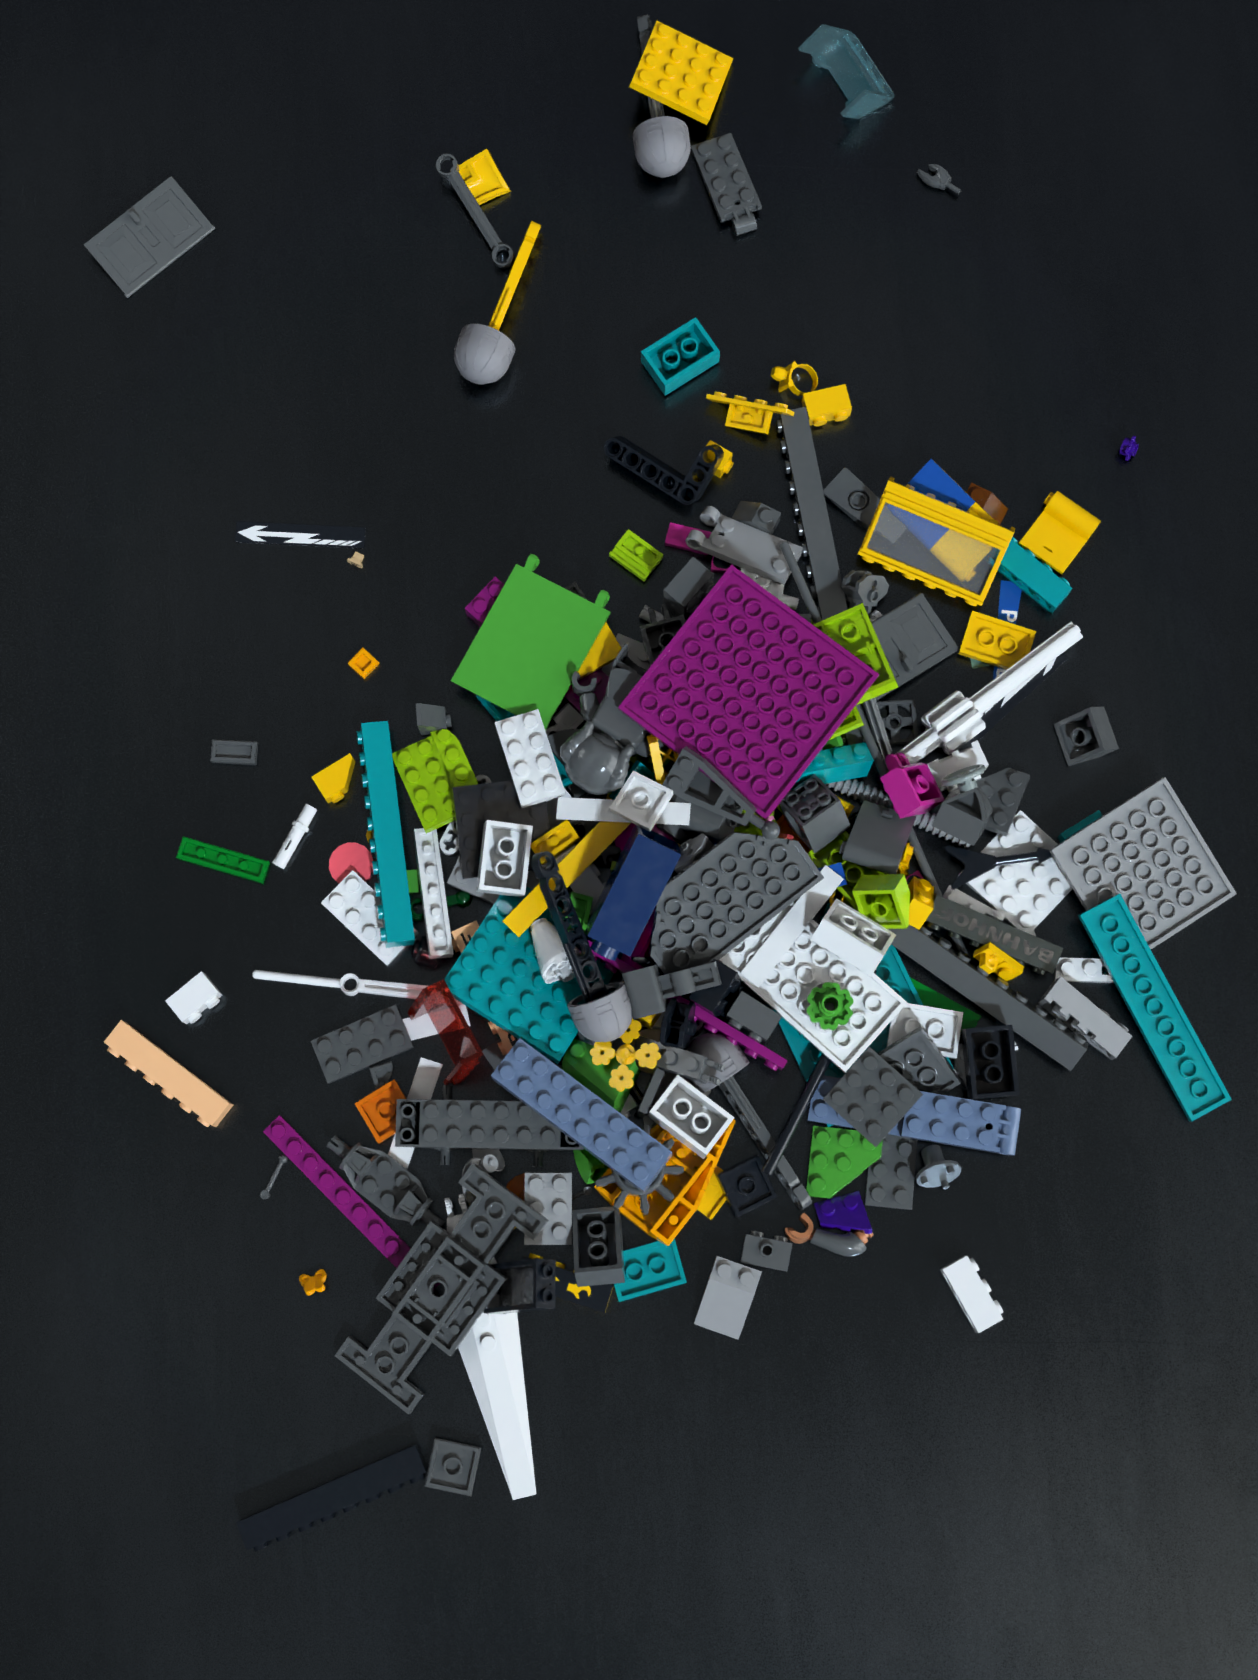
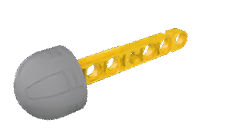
[454,220,541,385]

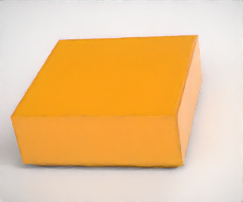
[347,647,380,679]

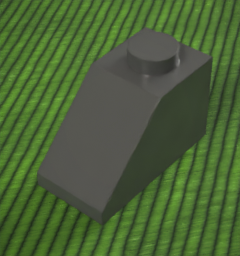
[732,501,781,535]
[416,703,452,736]

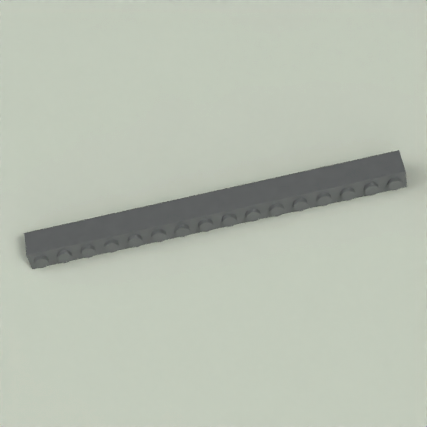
[776,407,874,746]

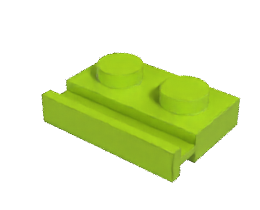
[609,529,664,582]

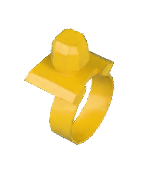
[771,361,818,396]

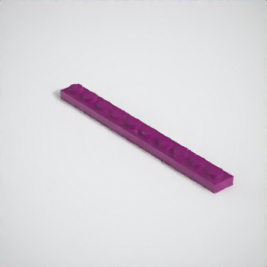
[588,940,788,1071]
[263,1115,441,1290]

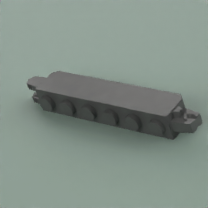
[576,1031,726,1085]

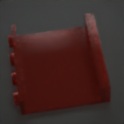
[407,979,483,1085]

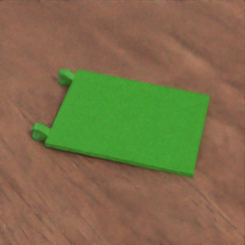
[451,554,611,731]

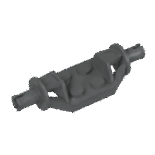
[326,1135,446,1226]

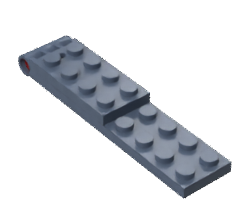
[807,1075,1021,1156]

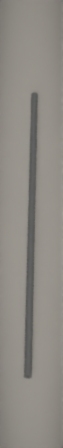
[780,541,968,954]

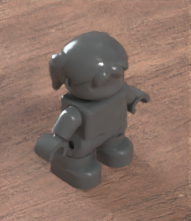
[560,644,674,795]

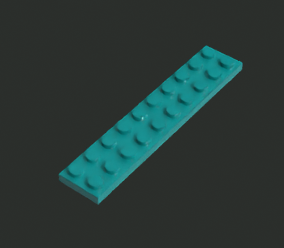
[1078,894,1232,1122]

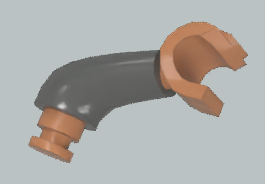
[784,1213,874,1257]

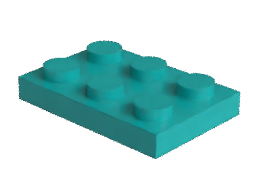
[614,1238,687,1302]

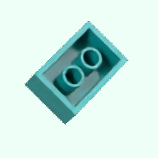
[641,317,720,396]

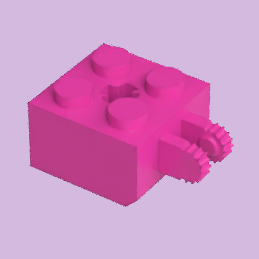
[880,752,945,819]

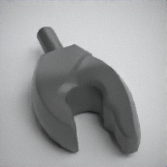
[917,164,961,194]

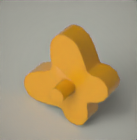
[299,1269,327,1296]

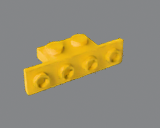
[706,391,794,434]

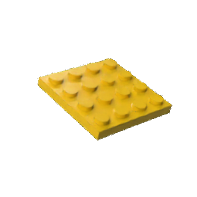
[629,21,733,125]

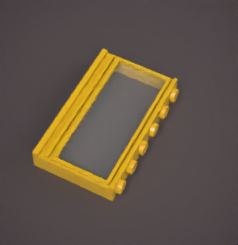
[858,477,1016,606]

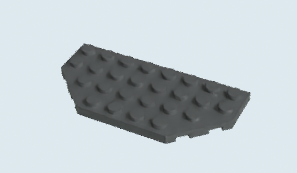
[648,832,824,974]

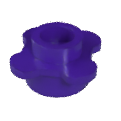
[1120,435,1139,461]

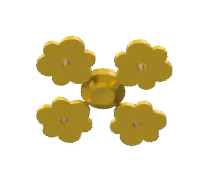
[590,1018,661,1092]

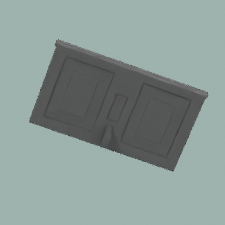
[84,176,215,298]
[862,593,959,705]

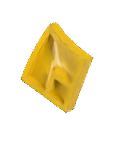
[450,149,511,205]

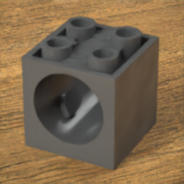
[779,774,851,854]

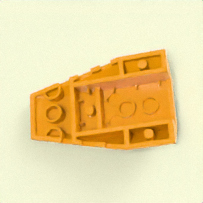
[594,1119,736,1246]

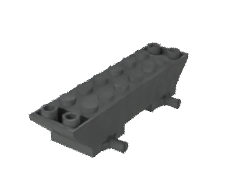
[395,1085,584,1167]

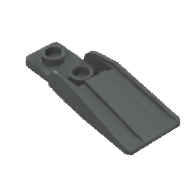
[823,468,907,544]

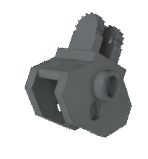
[841,570,889,616]

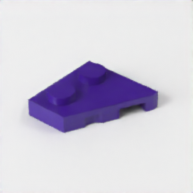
[814,1191,872,1234]

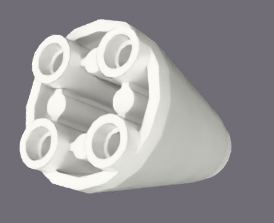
[530,918,581,984]

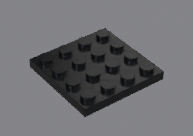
[452,780,550,879]

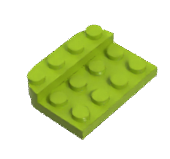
[392,729,478,834]

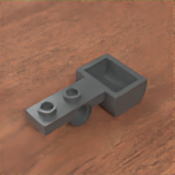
[621,961,722,1019]

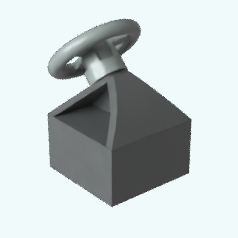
[932,764,993,846]

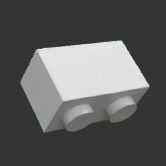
[165,971,222,1024]

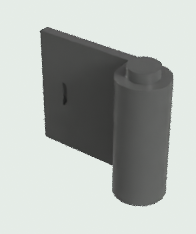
[839,800,916,874]

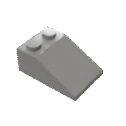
[694,1256,762,1340]

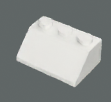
[811,898,896,976]

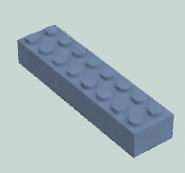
[491,1038,672,1193]

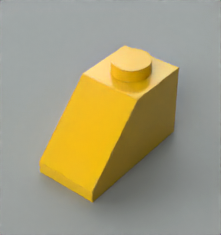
[312,753,355,804]

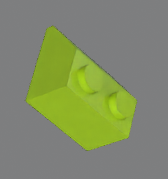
[852,874,910,929]

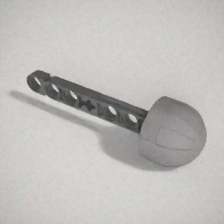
[633,14,691,178]
[687,1033,812,1210]

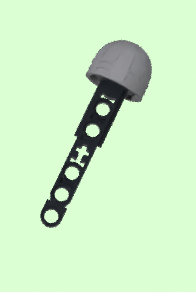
[531,851,633,1042]

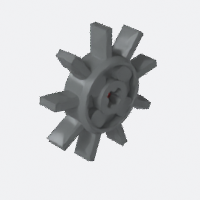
[595,1124,684,1216]

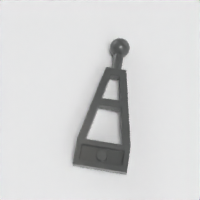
[662,746,780,840]

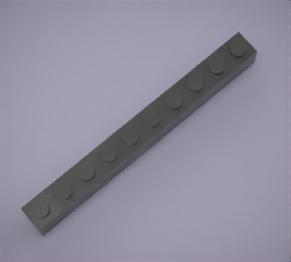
[888,924,1088,1071]

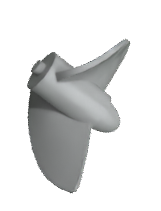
[462,1149,505,1206]

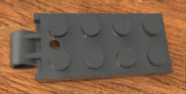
[691,133,762,236]

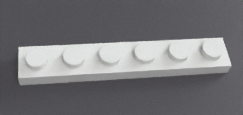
[413,828,454,959]

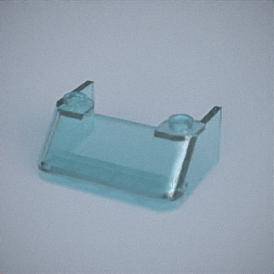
[798,24,895,119]

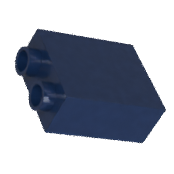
[587,825,681,961]

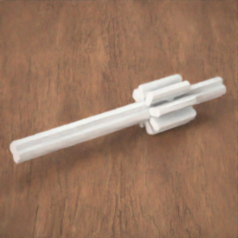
[895,621,1083,764]

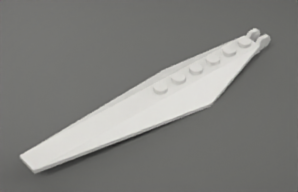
[444,1194,537,1500]

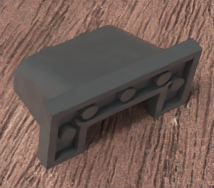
[657,771,743,845]

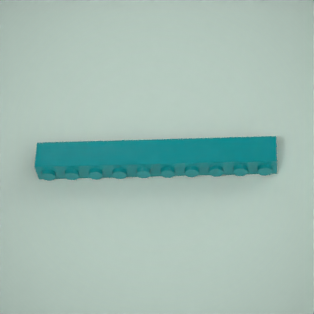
[356,721,415,948]

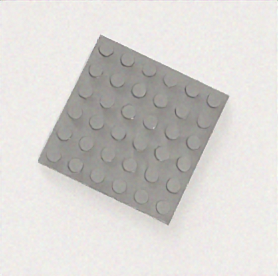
[1049,777,1237,949]

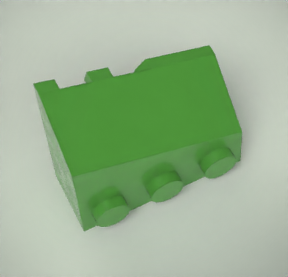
[561,1039,640,1113]

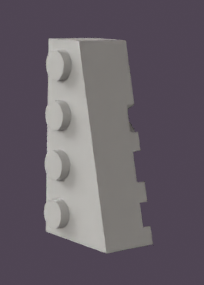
[1037,977,1132,1060]

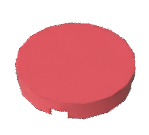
[329,842,374,884]

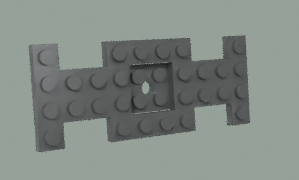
[335,1163,549,1415]

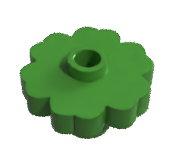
[806,982,854,1031]

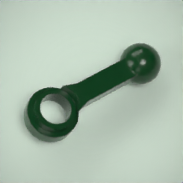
[410,890,473,921]

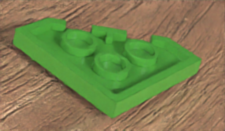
[806,1126,883,1199]

